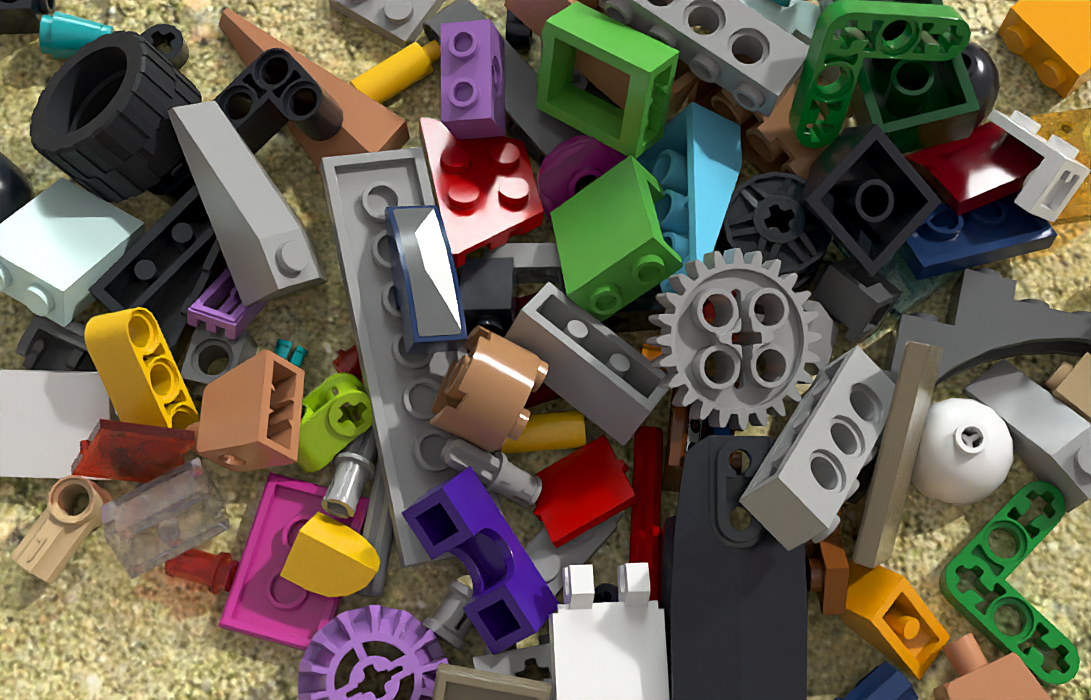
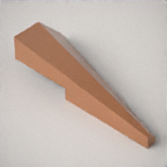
[218,8,410,177]

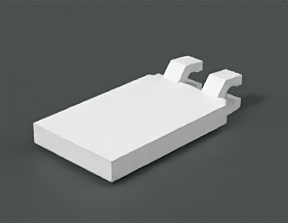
[0,369,118,480]
[549,562,670,700]

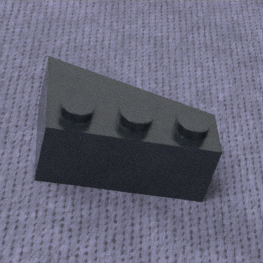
[88,184,227,365]

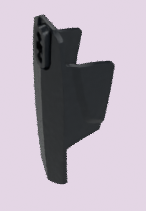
[658,435,808,700]

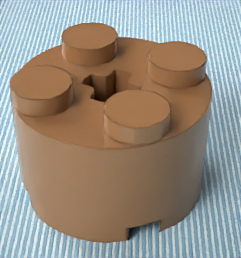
[430,326,549,453]

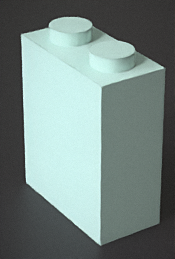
[0,177,145,327]

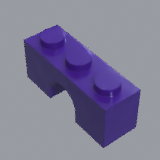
[401,466,559,655]

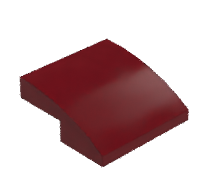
[904,121,1044,216]

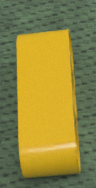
[84,307,200,456]

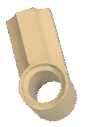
[10,475,113,584]

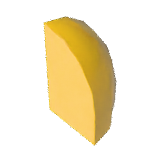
[280,511,381,597]

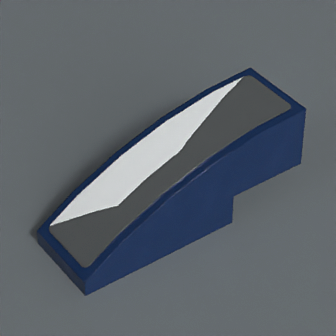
[385,205,468,354]

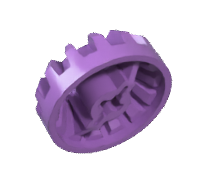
[298,605,448,700]

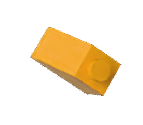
[838,559,951,680]

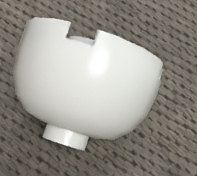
[911,398,1013,507]

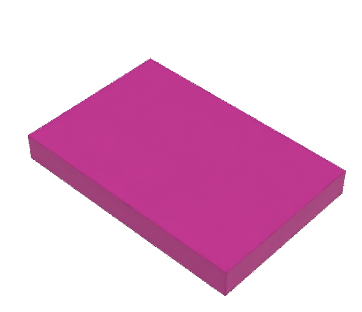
[218,472,369,652]

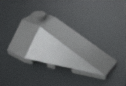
[167,101,329,307]

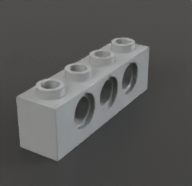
[599,0,809,118]
[739,345,895,551]

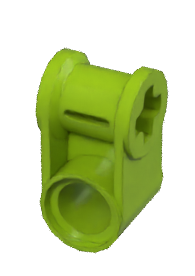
[296,372,372,473]

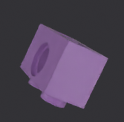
[441,19,505,140]

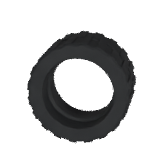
[30,30,202,202]

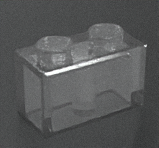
[101,457,232,579]

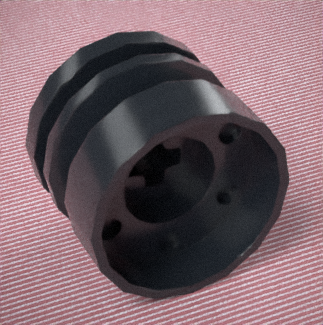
[716,171,832,293]

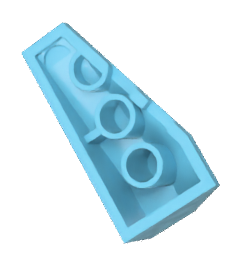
[636,102,742,293]

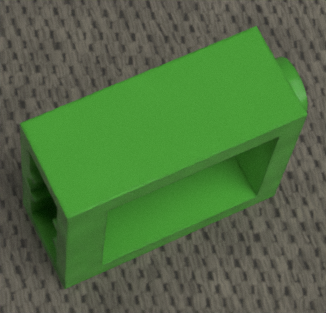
[536,1,680,159]

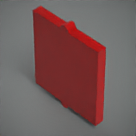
[533,434,639,548]

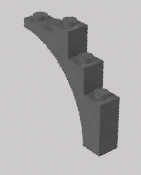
[845,268,1091,504]

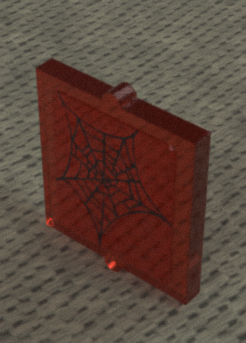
[71,419,195,485]

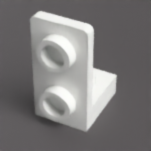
[988,109,1091,223]

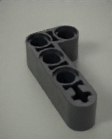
[147,48,343,207]

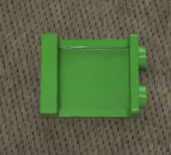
[550,155,683,321]

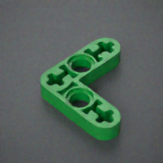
[788,0,971,149]
[939,481,1080,687]

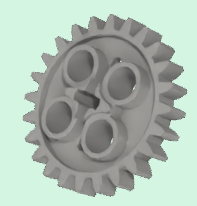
[646,248,822,430]

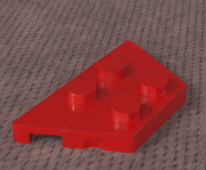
[419,117,544,268]

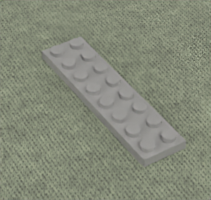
[320,147,503,569]

